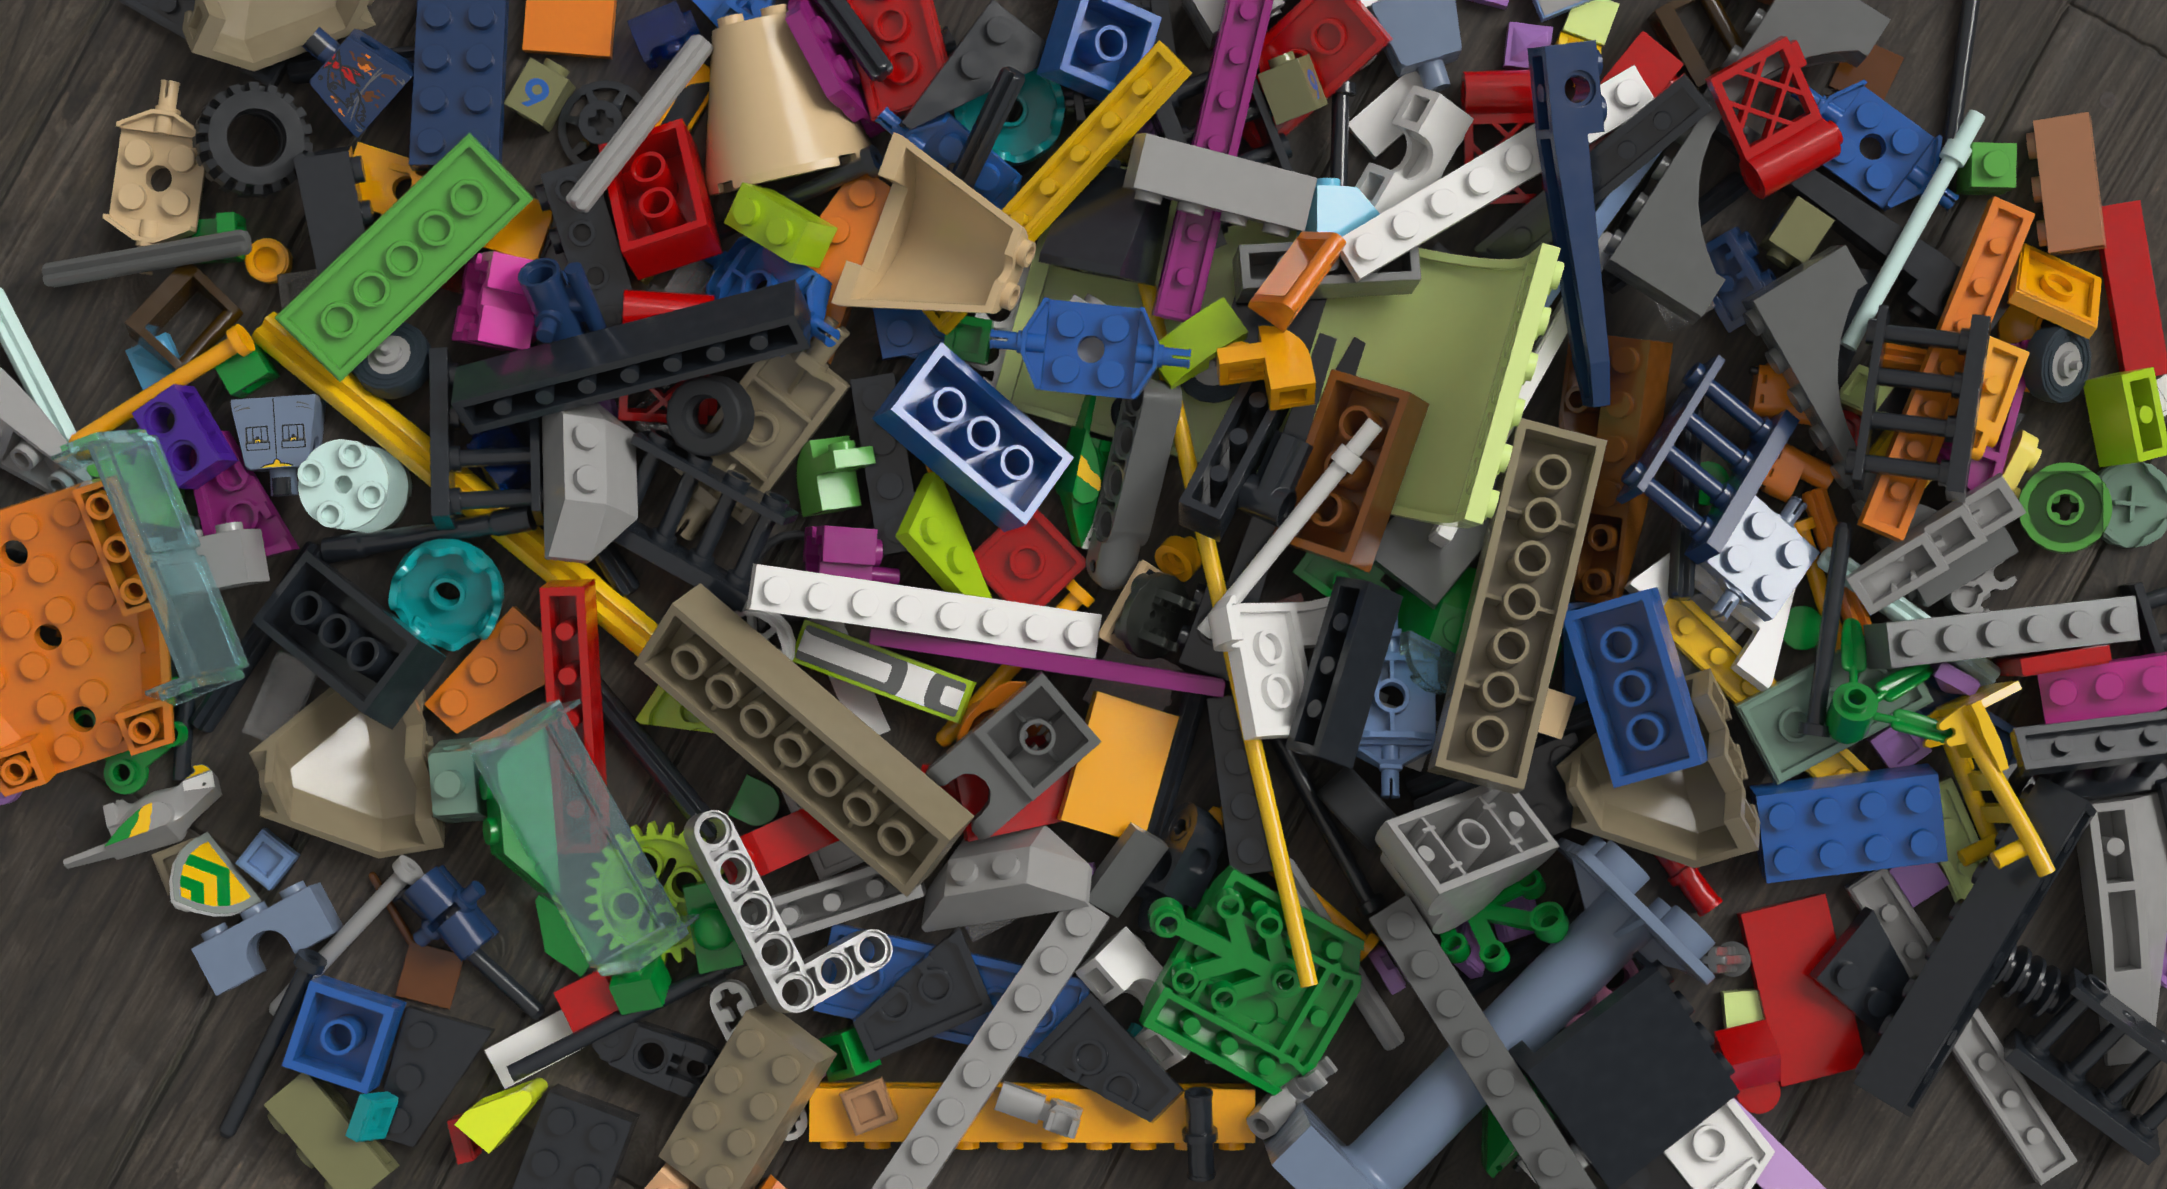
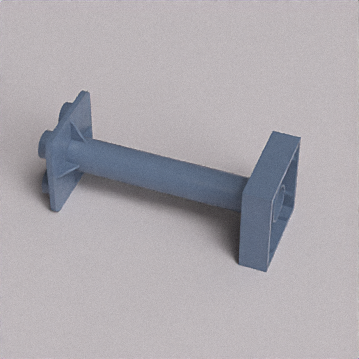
[1262,835,1715,1189]

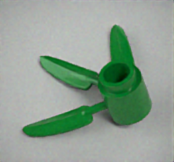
[1825,618,1953,744]

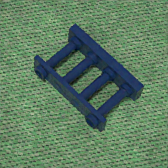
[1615,355,1800,565]

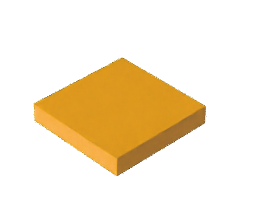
[2008,243,2102,339]

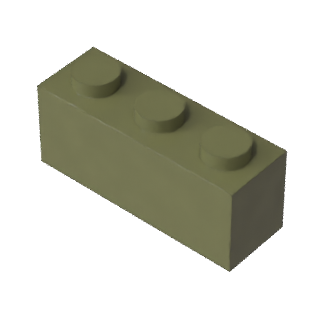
[264,1073,400,1189]

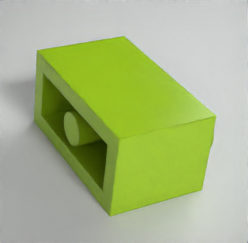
[724,182,838,268]
[2083,367,2167,467]

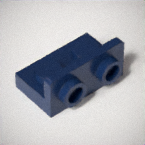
[1706,226,1777,333]

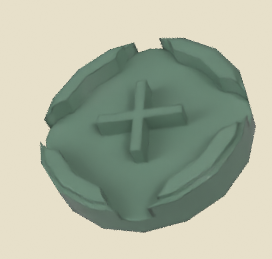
[2097,462,2167,548]

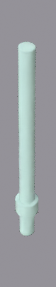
[1840,110,1985,351]

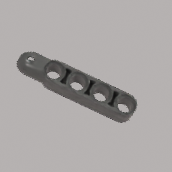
[1086,379,1183,591]

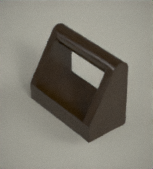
[1647,0,1744,90]
[125,264,244,371]

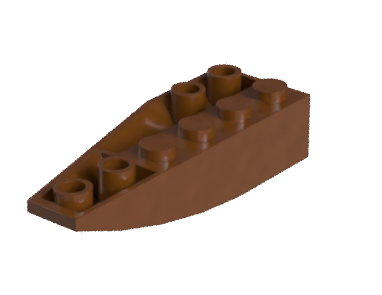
[1558,335,1673,604]

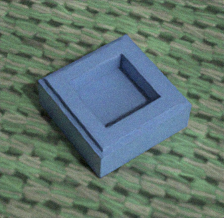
[235,828,300,891]

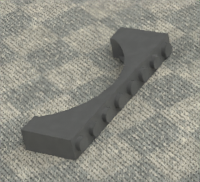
[1603,0,1891,325]
[1741,245,2019,607]
[1369,895,1596,1189]

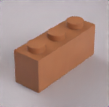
[2026,112,2106,256]

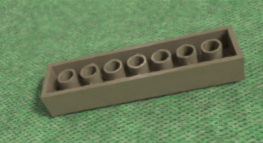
[1427,418,1607,794]
[634,583,974,897]

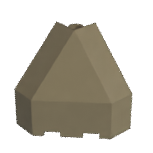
[182,0,376,72]
[1556,668,1760,868]
[249,687,445,859]

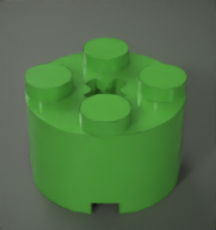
[2019,462,2113,554]

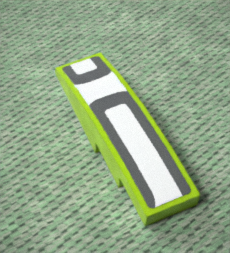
[793,619,976,724]

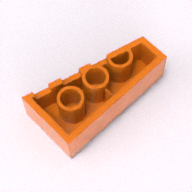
[808,174,891,365]

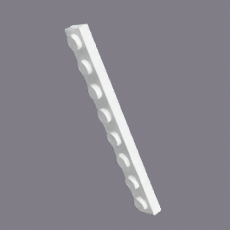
[1340,65,1654,282]
[746,564,1102,659]

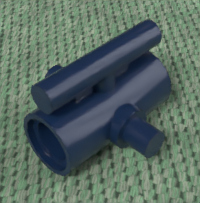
[518,258,607,344]
[404,865,499,962]

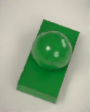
[682,876,743,974]

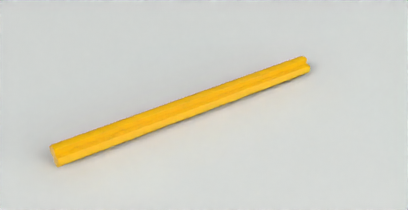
[251,312,658,657]

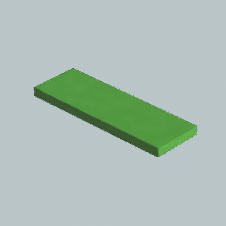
[275,132,534,382]

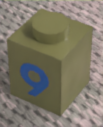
[1257,51,1328,125]
[504,57,576,133]
[1759,196,1835,270]

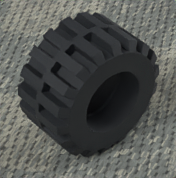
[192,82,313,198]

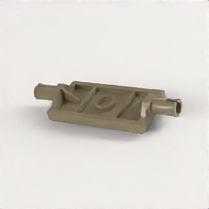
[674,316,851,541]

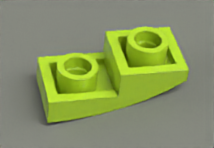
[1157,297,1248,389]

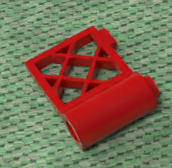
[1705,36,1843,199]
[1460,70,1544,204]
[618,290,717,425]

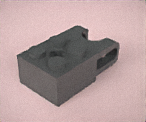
[925,671,1101,840]

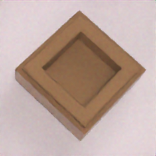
[839,1076,898,1136]

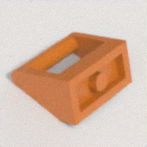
[1248,231,1346,332]

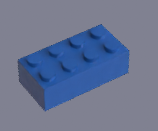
[871,342,1074,532]
[1564,587,1708,788]
[1749,763,1948,883]

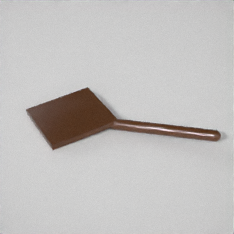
[1828,45,1904,100]
[368,872,464,1009]

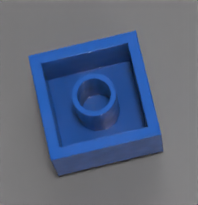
[1036,0,1162,102]
[282,975,407,1094]

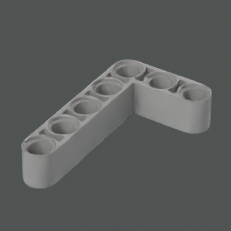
[683,810,893,1013]

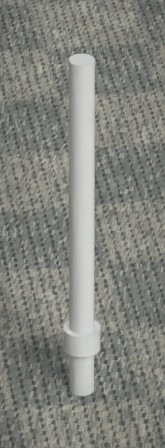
[1197,418,1382,639]

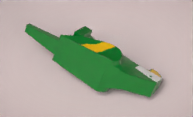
[1055,395,1112,549]

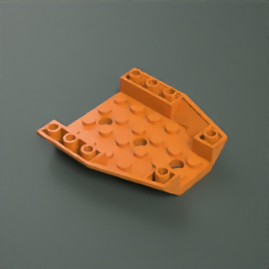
[0,475,175,797]

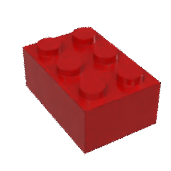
[598,118,723,280]

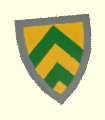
[169,832,261,917]

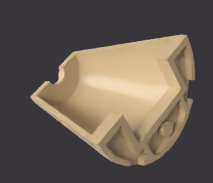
[705,4,872,197]
[831,132,1036,314]

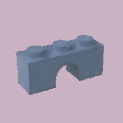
[191,880,343,996]

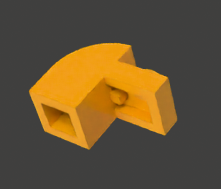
[1217,326,1316,411]

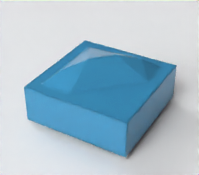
[125,332,180,390]

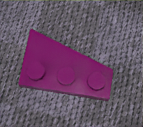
[189,431,300,558]

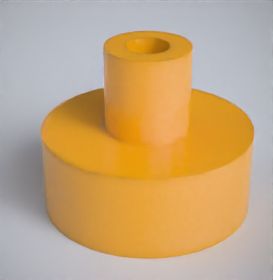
[1155,536,1202,582]

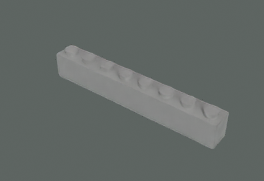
[872,903,1110,1189]

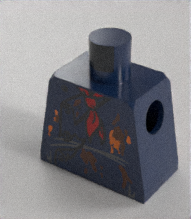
[302,26,414,138]

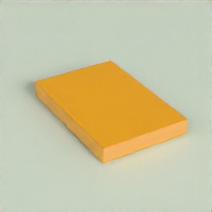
[1057,691,1179,838]

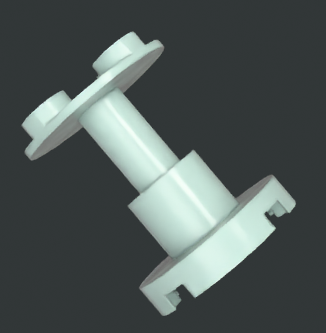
[297,439,412,533]

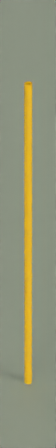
[1137,283,1318,988]

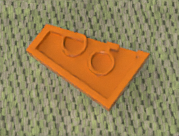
[424,606,545,734]

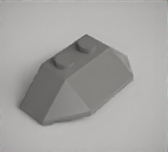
[542,403,638,564]
[921,825,1092,932]

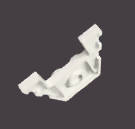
[1624,553,1795,692]
[1663,1098,1775,1189]

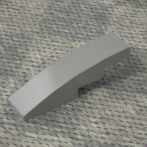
[1846,472,2026,616]

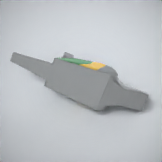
[63,764,222,869]

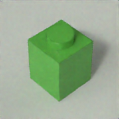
[1956,142,2017,195]

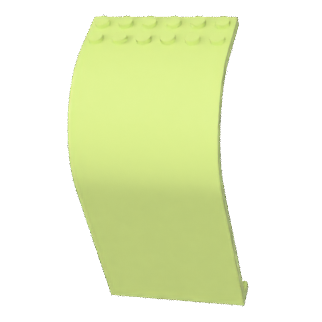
[996,166,1564,528]

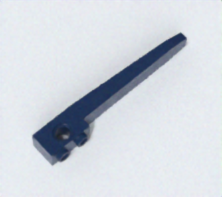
[1527,40,1610,407]

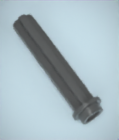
[1700,941,1751,977]

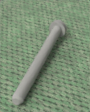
[269,855,424,1016]

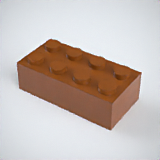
[1273,369,1430,573]

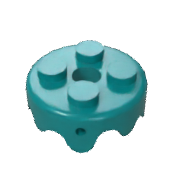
[954,68,1065,166]
[389,538,504,651]

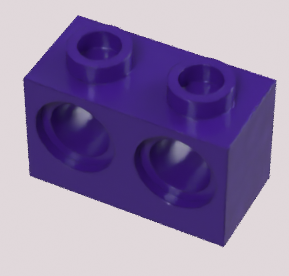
[132,384,239,489]

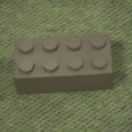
[659,1003,837,1189]

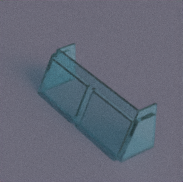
[51,429,249,705]
[470,699,700,976]

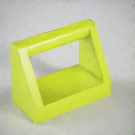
[455,1078,548,1154]

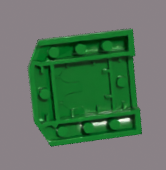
[1139,865,1364,1096]

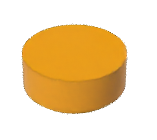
[245,238,293,284]

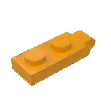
[1954,336,2030,461]

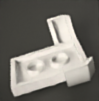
[1208,595,1330,740]

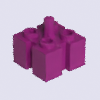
[803,526,900,585]

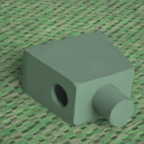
[428,736,488,824]

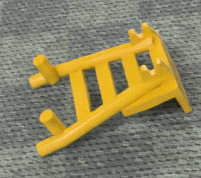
[1922,681,2056,877]

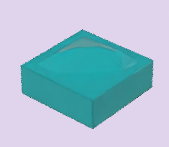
[345,1091,399,1142]

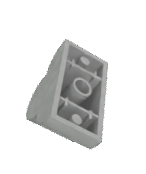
[1375,786,1560,934]

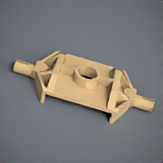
[103,79,206,275]

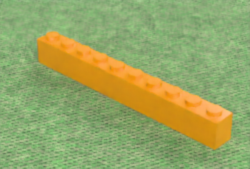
[809,1082,1255,1151]

